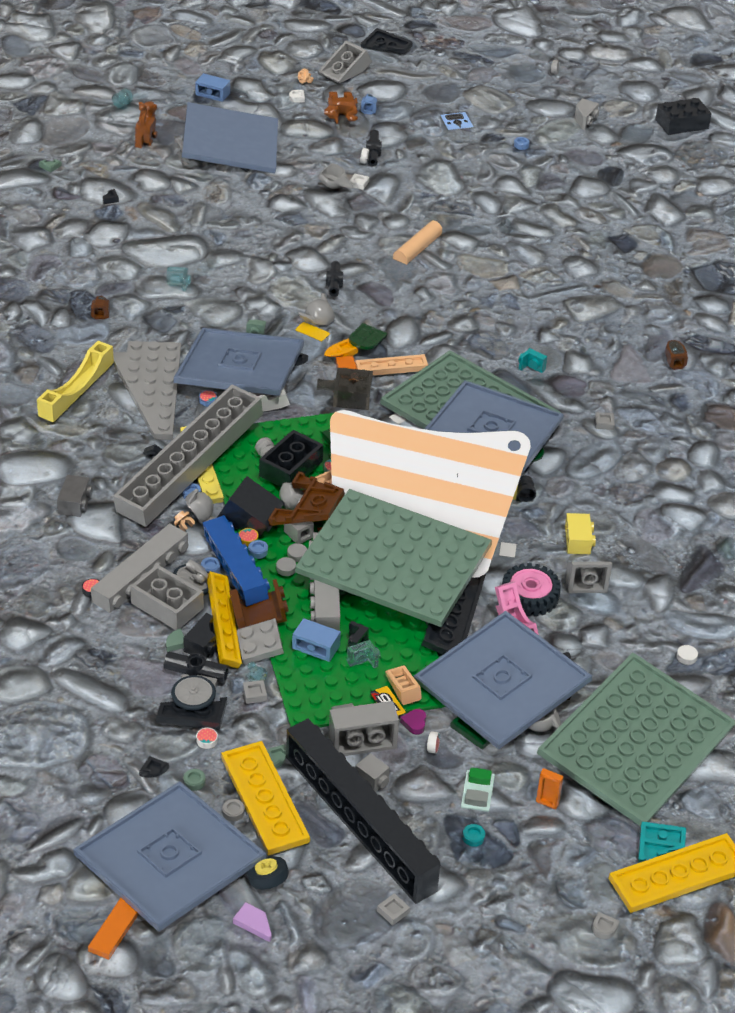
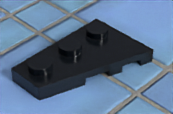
[360,28,413,54]
[156,697,227,730]

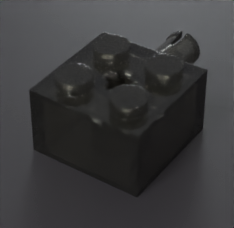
[317,368,373,410]

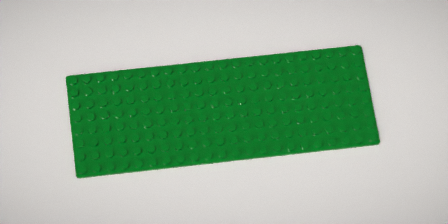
[212,413,446,728]

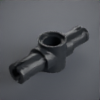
[366,130,382,166]
[326,261,343,297]

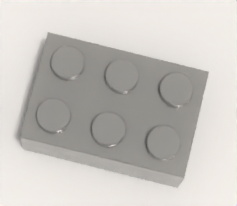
[130,564,204,630]
[329,701,399,756]

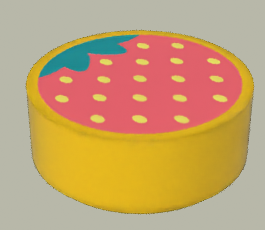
[239,528,258,547]

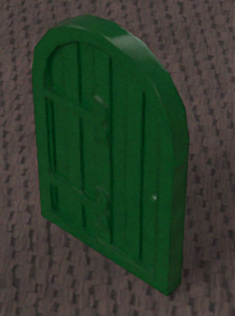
[349,323,388,350]

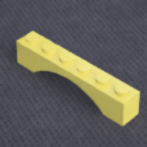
[37,341,114,422]

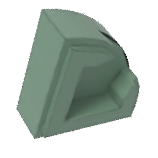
[39,159,62,173]
[166,628,184,652]
[266,744,286,769]

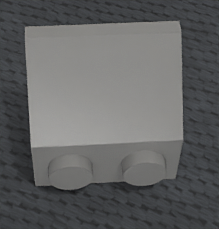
[565,562,612,593]

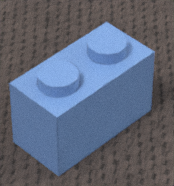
[195,73,230,102]
[292,618,341,662]

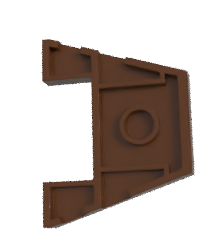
[268,472,345,526]

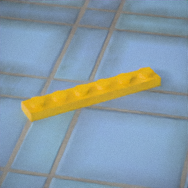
[207,571,242,668]

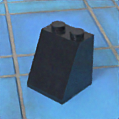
[217,476,284,537]

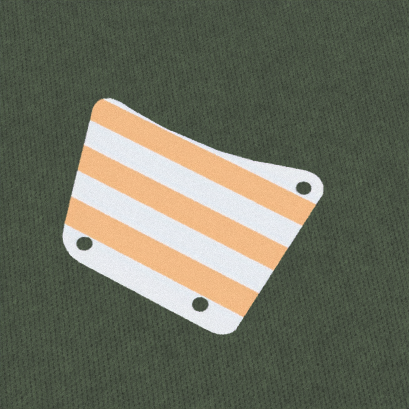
[330,410,531,578]

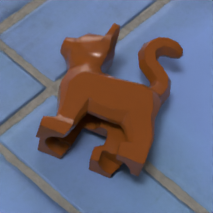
[324,92,358,124]
[135,101,157,148]

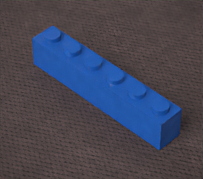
[202,516,270,606]

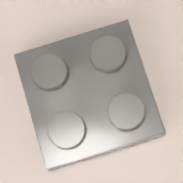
[237,618,284,665]

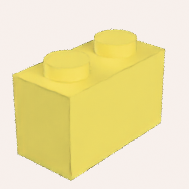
[565,513,596,554]

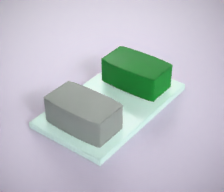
[461,768,495,812]

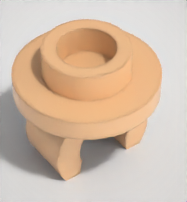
[298,68,314,84]
[174,511,195,531]

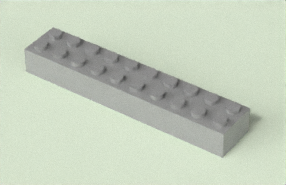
[113,385,263,527]

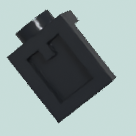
[348,621,369,657]

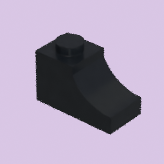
[183,613,217,659]

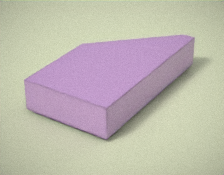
[233,902,272,942]

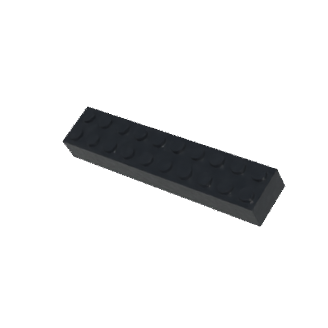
[286,718,441,904]

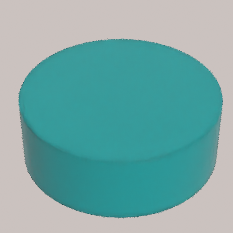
[462,824,485,847]

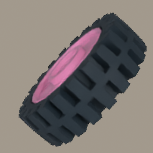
[502,563,561,617]

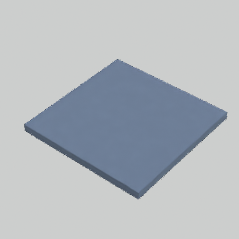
[182,102,278,173]
[174,328,304,396]
[425,380,564,475]
[414,611,592,749]
[73,781,266,932]

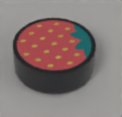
[82,579,99,598]

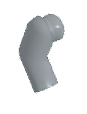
[186,559,208,584]

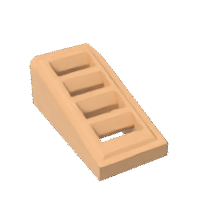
[385,665,421,705]

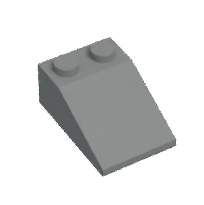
[318,41,372,84]

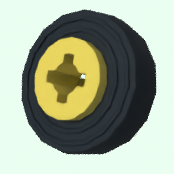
[247,856,289,890]

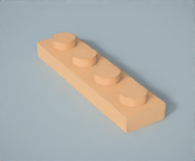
[355,354,428,377]

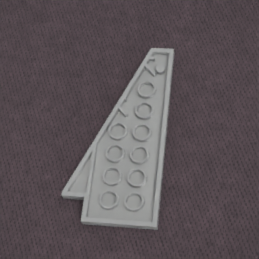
[113,341,181,440]

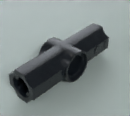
[163,651,229,683]

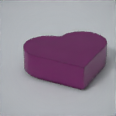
[400,709,426,735]

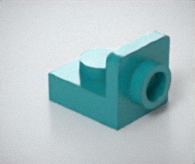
[518,348,547,373]

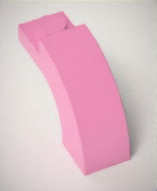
[495,581,539,635]

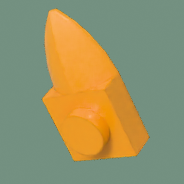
[324,339,358,357]

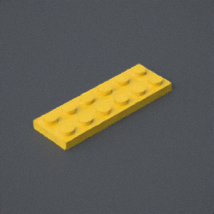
[221,741,310,856]
[608,833,735,913]

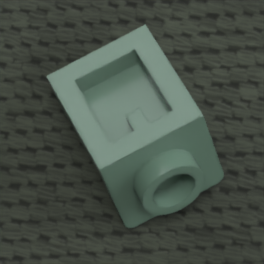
[246,319,266,335]

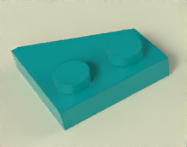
[638,821,686,863]

